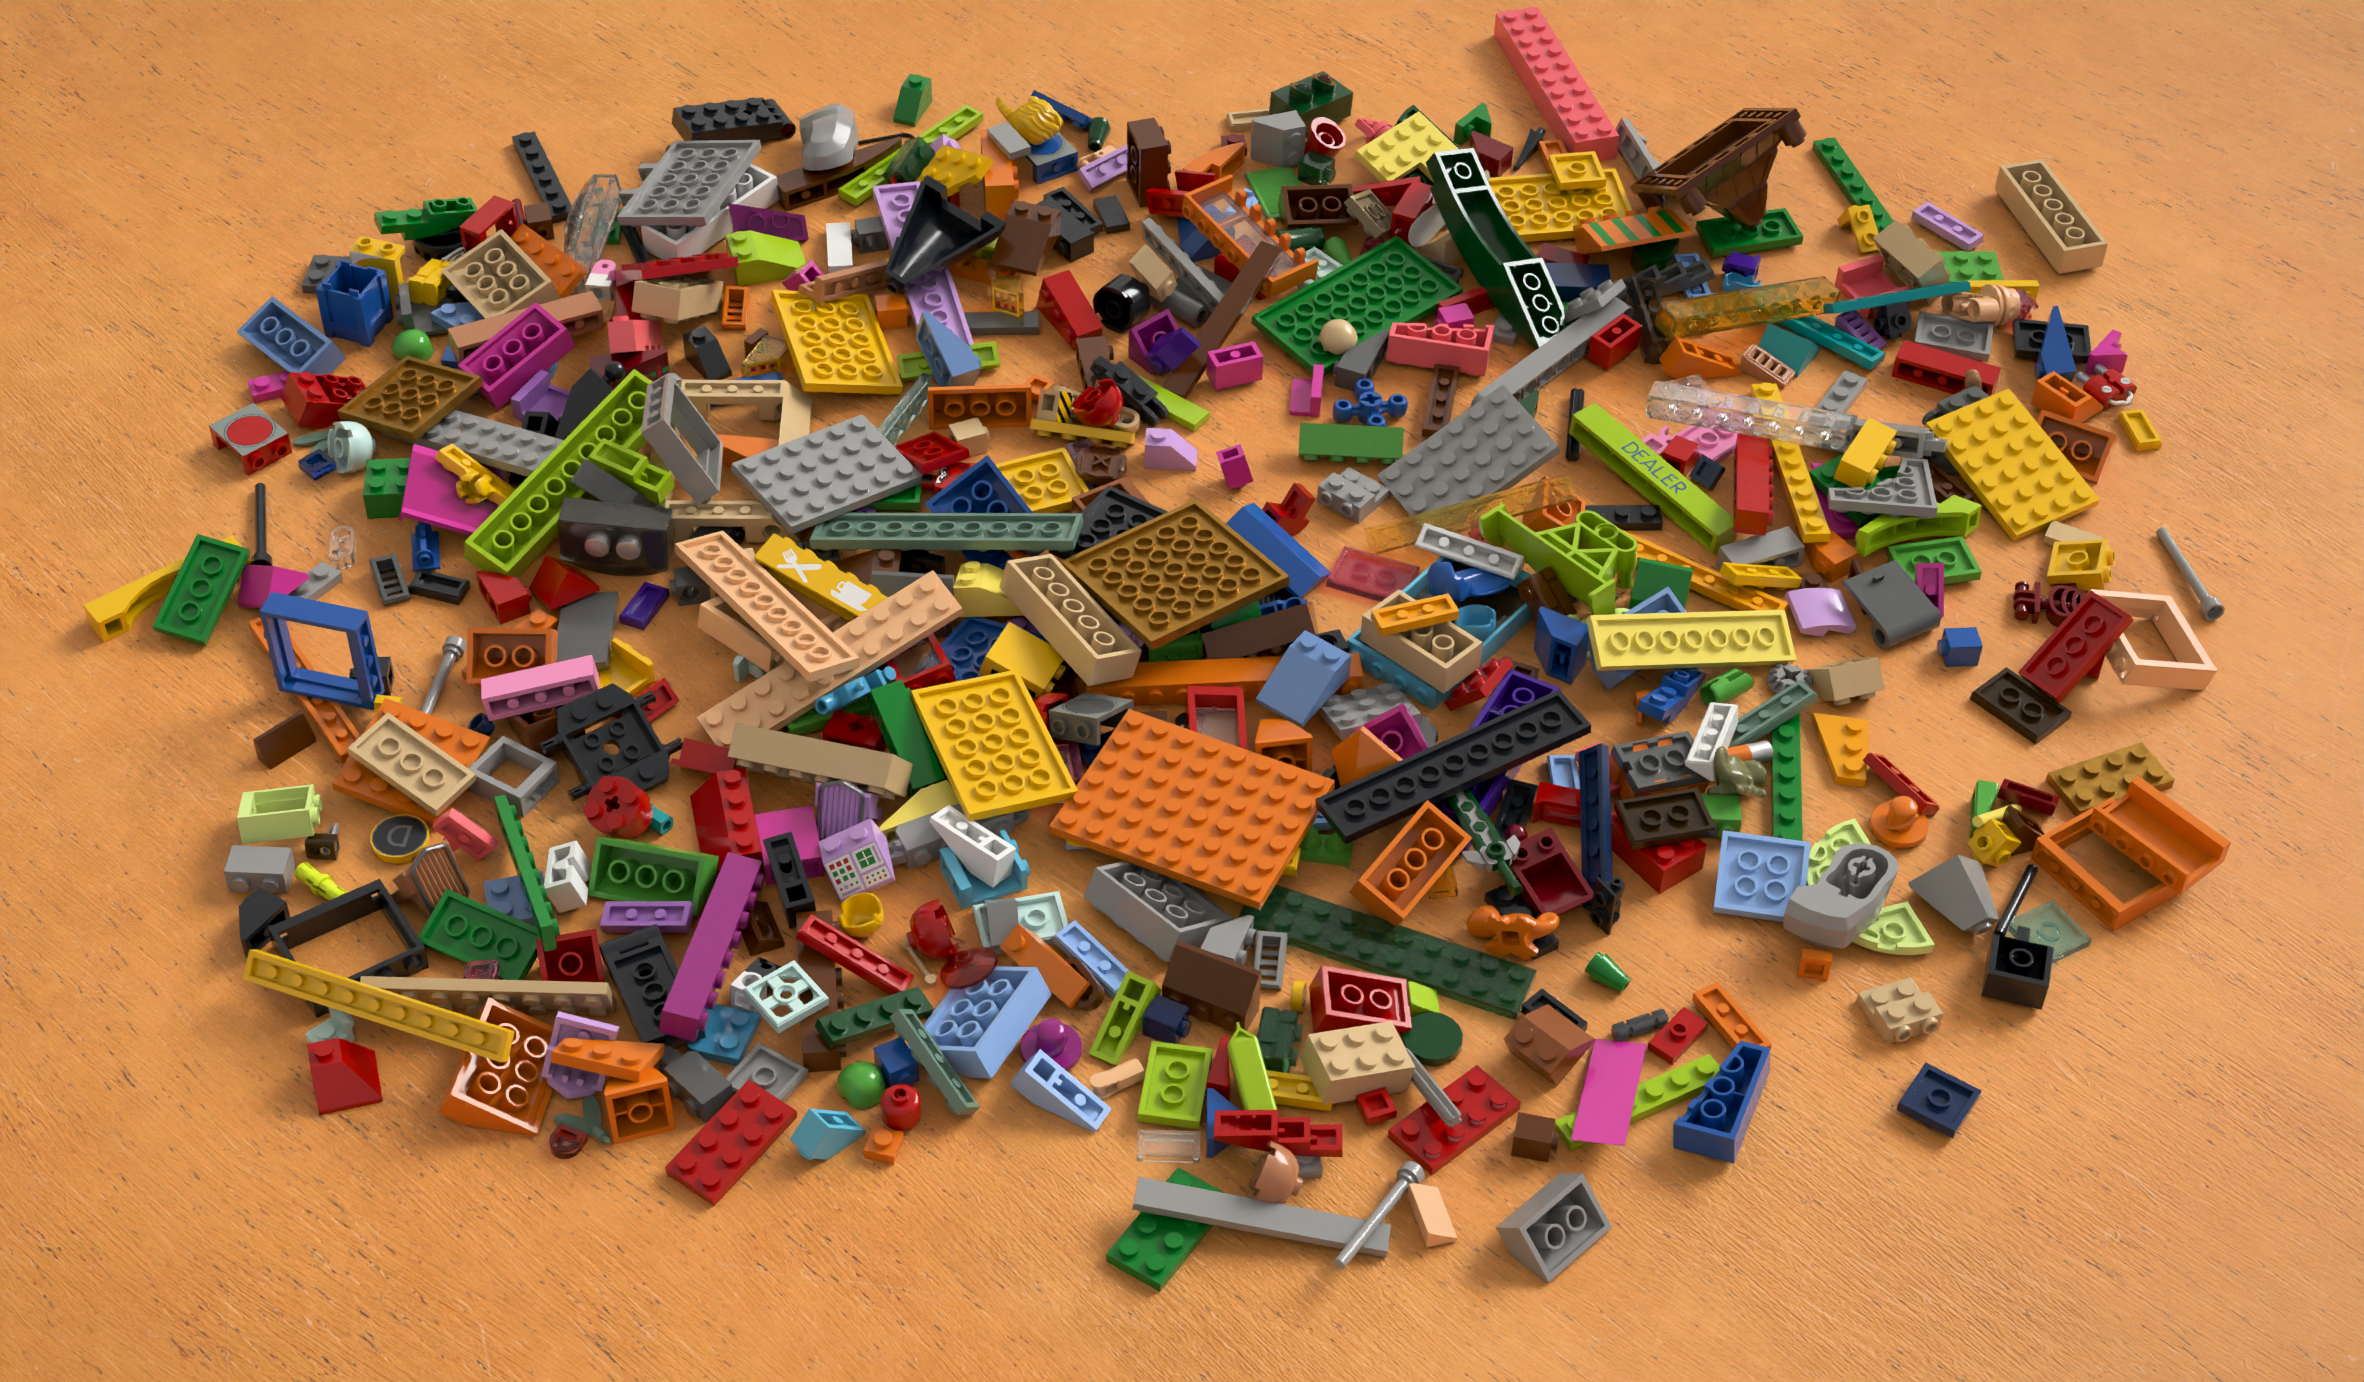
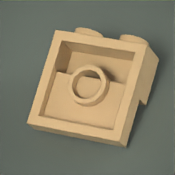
[1857,977,1943,1044]

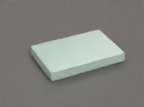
[972,891,1069,956]

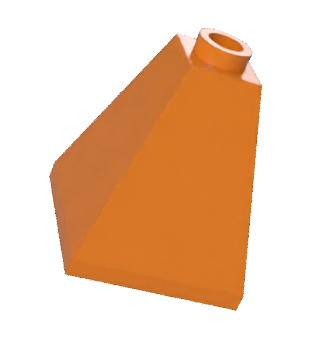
[1255,717,1313,772]
[604,1067,676,1144]

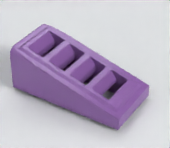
[1834,310,1887,350]

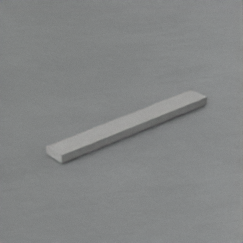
[1132,1177,1391,1258]

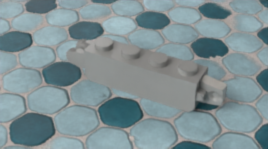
[1803,415,1948,459]
[888,803,1029,870]

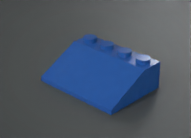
[925,455,1045,570]

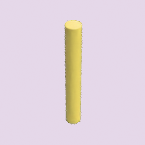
[1972,803,2022,827]

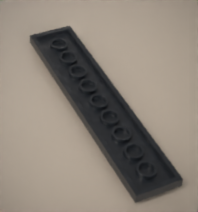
[1315,690,1591,844]

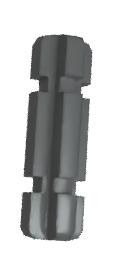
[1611,1009,1669,1041]

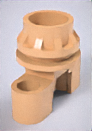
[1941,284,2021,327]

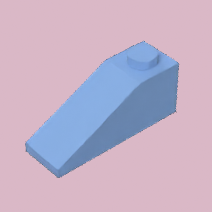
[1010,1049,1112,1132]

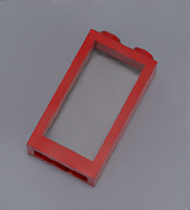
[884,633,956,690]
[1185,686,1247,750]

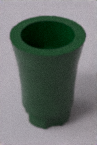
[1275,226,1326,253]

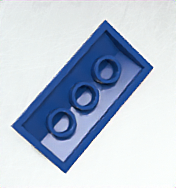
[1226,503,1331,599]

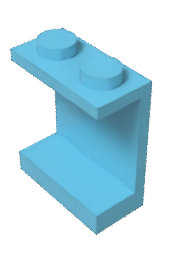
[939,829,1030,910]

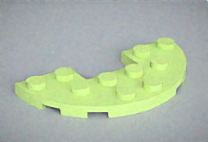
[1806,818,1935,955]

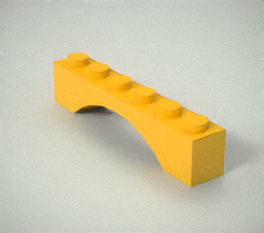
[83,536,250,643]

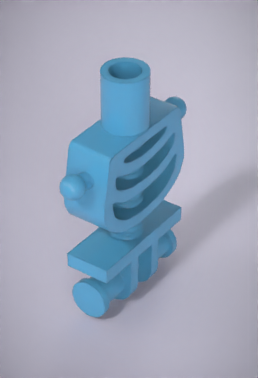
[815,666,896,715]

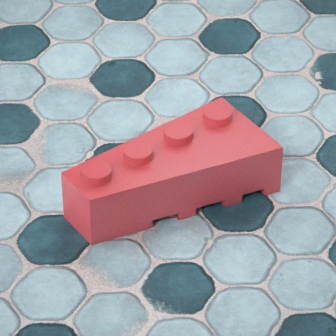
[607,316,664,354]
[1386,323,1494,376]

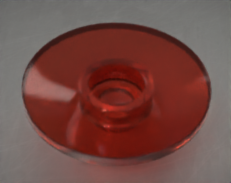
[940,947,997,989]

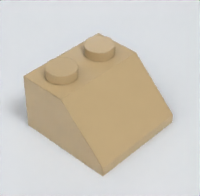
[1805,657,1885,705]

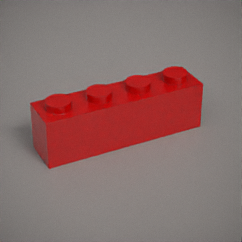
[1892,340,2001,396]

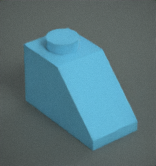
[790,1109,866,1160]

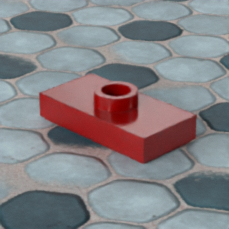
[1647,1007,1708,1065]

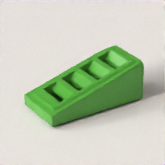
[1969,780,1999,838]

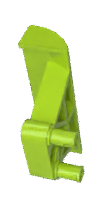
[1478,503,1638,615]

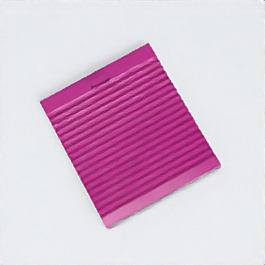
[398,444,506,536]

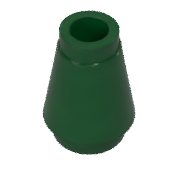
[1088,117,1111,152]

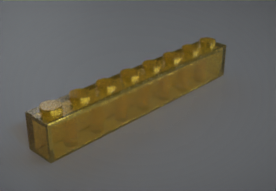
[1654,276,1841,340]

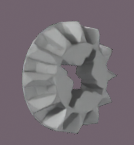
[1767,662,1812,694]

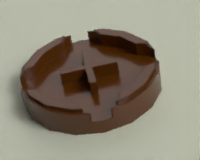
[1076,444,1127,485]

